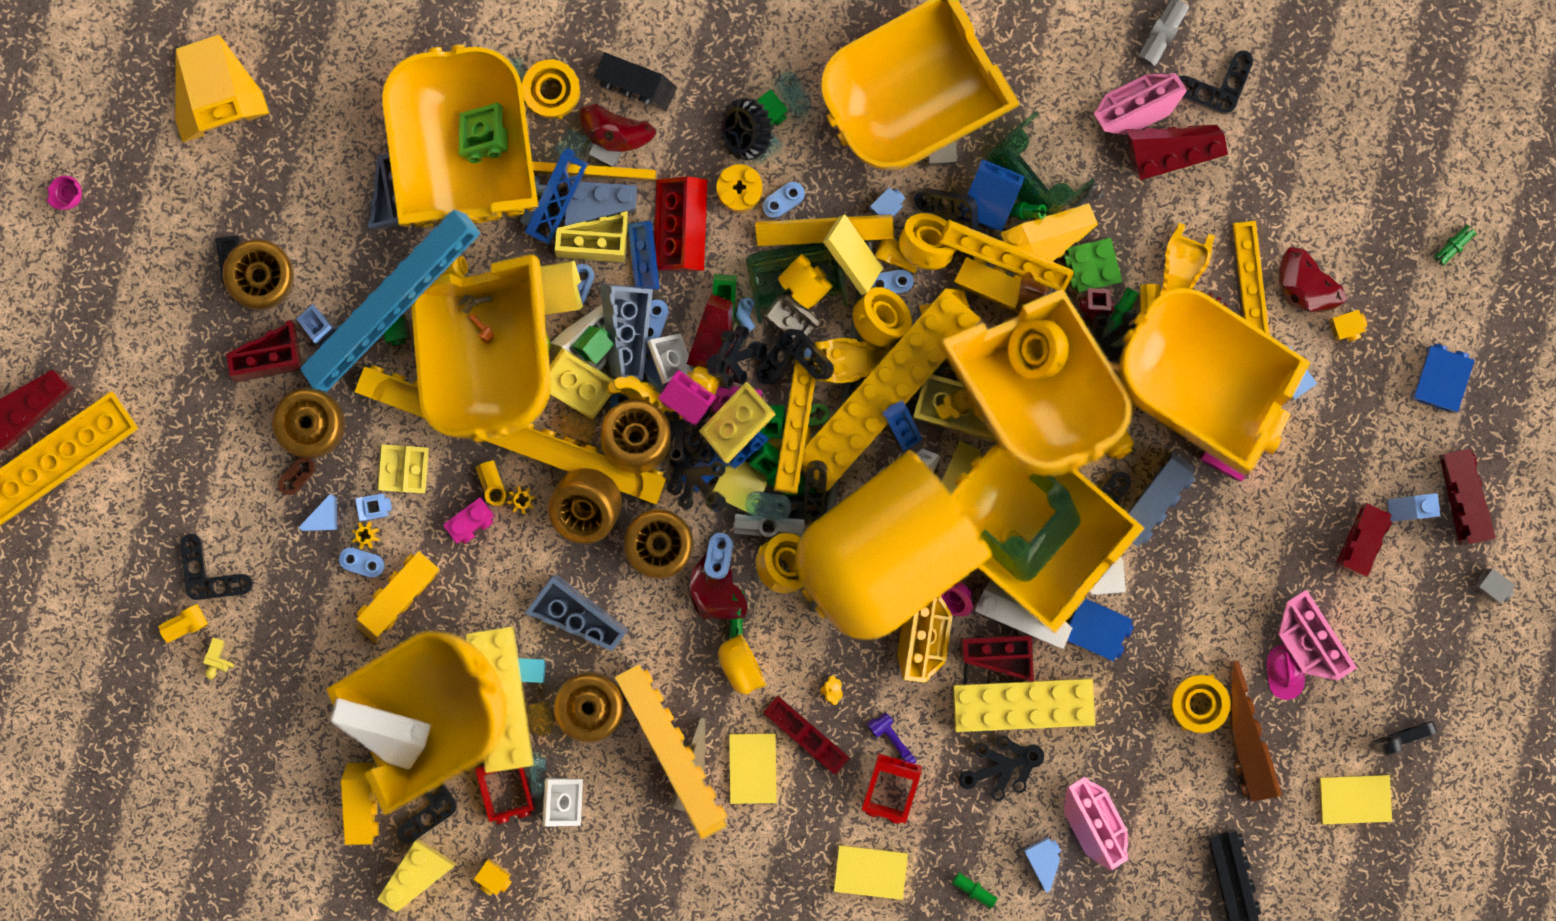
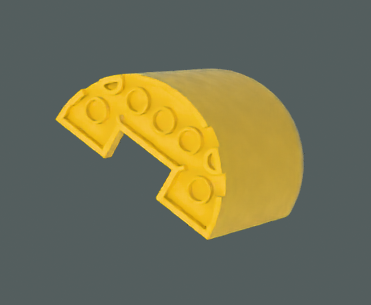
[821,0,1019,170]
[382,45,538,228]
[411,254,551,442]
[1119,288,1311,476]
[942,289,1131,475]
[951,444,1144,634]
[795,450,992,639]
[326,632,507,816]

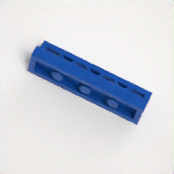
[525,148,588,245]

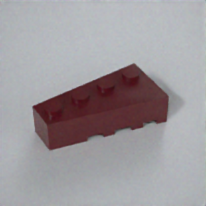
[1125,124,1228,180]
[0,370,74,451]
[1439,449,1496,545]

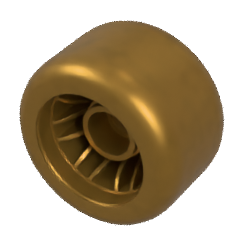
[223,239,294,310]
[272,388,345,458]
[601,399,670,474]
[548,468,622,544]
[624,509,694,579]
[554,672,625,743]

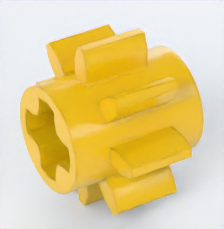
[506,486,536,514]
[351,522,380,549]

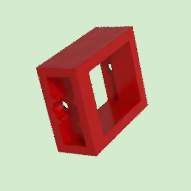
[861,753,922,824]
[475,765,536,825]

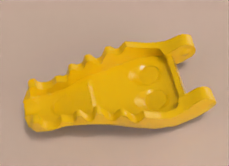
[1160,222,1215,295]
[814,338,893,384]
[607,376,683,420]

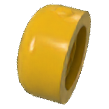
[522,59,580,120]
[899,213,956,270]
[852,287,912,347]
[1008,320,1069,378]
[756,533,803,594]
[718,634,767,695]
[1170,674,1230,733]

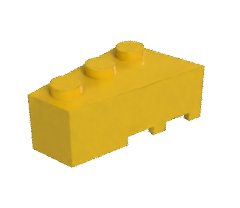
[341,763,379,845]

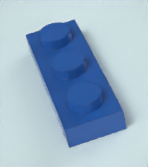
[628,221,660,290]
[883,400,923,452]

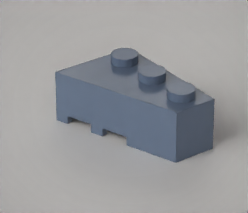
[368,153,399,230]
[565,181,638,226]

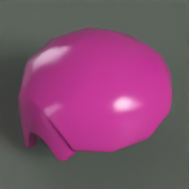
[46,175,82,211]

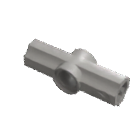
[1138,0,1189,67]
[734,514,804,537]

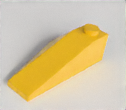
[1001,204,1098,277]

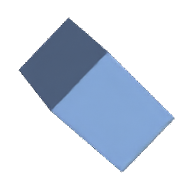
[296,304,336,345]
[299,494,338,531]

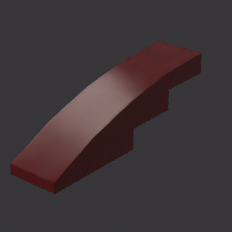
[763,696,850,775]

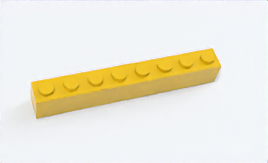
[615,664,727,840]

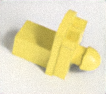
[203,637,234,679]

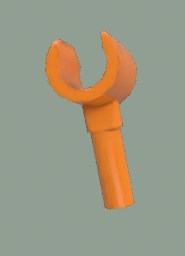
[470,314,494,344]

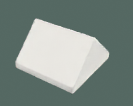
[647,333,694,388]
[1087,557,1126,595]
[542,777,583,826]

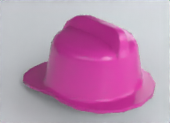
[941,581,973,617]
[1267,644,1305,700]

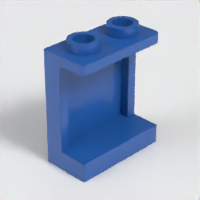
[963,159,1025,231]
[1410,343,1475,413]
[1067,598,1134,662]

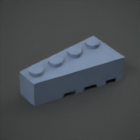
[600,283,653,381]
[1127,451,1195,547]
[525,574,629,651]

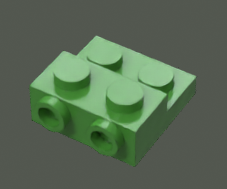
[459,102,508,163]
[1063,238,1122,294]

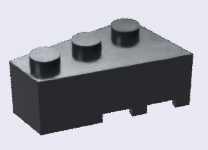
[593,52,677,112]

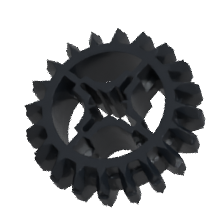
[719,98,775,161]

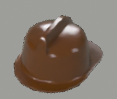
[1019,272,1049,308]

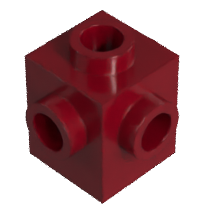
[1079,288,1114,323]

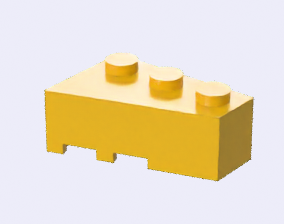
[954,257,1023,315]

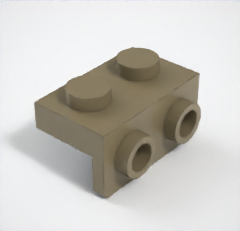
[764,294,820,343]

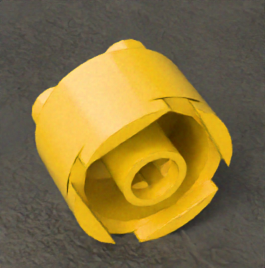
[717,164,763,213]
[778,254,833,309]

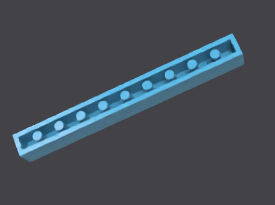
[300,209,481,392]

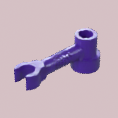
[866,712,917,763]

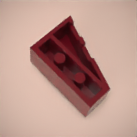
[686,294,733,376]
[960,635,1034,682]

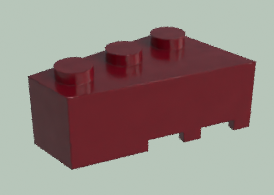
[226,320,302,382]
[1334,503,1392,577]

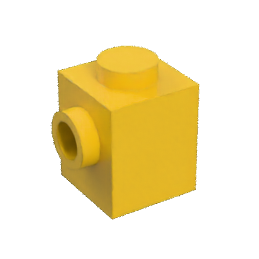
[1329,310,1367,342]
[474,859,512,896]

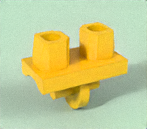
[935,389,974,421]

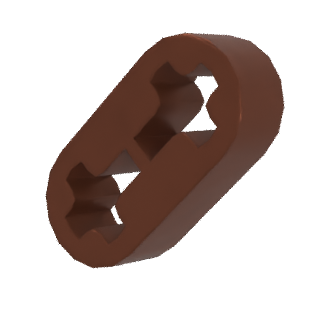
[278,457,316,495]

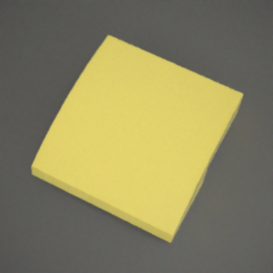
[540,261,583,315]
[377,444,429,494]
[713,461,768,515]

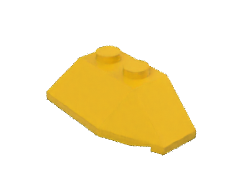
[897,595,953,683]

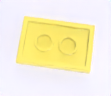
[823,214,883,295]
[550,348,615,420]
[699,382,775,463]
[729,733,776,804]
[1319,775,1392,824]
[834,845,908,900]

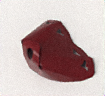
[580,104,656,152]
[1279,247,1346,313]
[687,554,748,619]

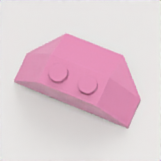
[1094,73,1187,135]
[1278,590,1357,680]
[1064,777,1128,870]

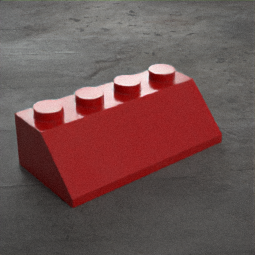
[654,176,707,272]

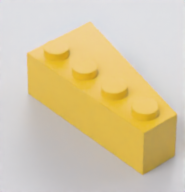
[355,551,439,644]

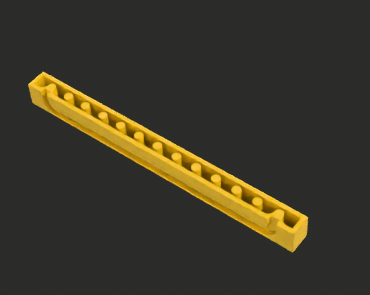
[355,364,667,505]

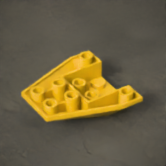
[175,35,270,143]

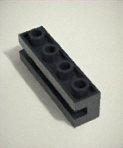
[1207,829,1261,921]

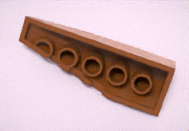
[1229,660,1283,802]

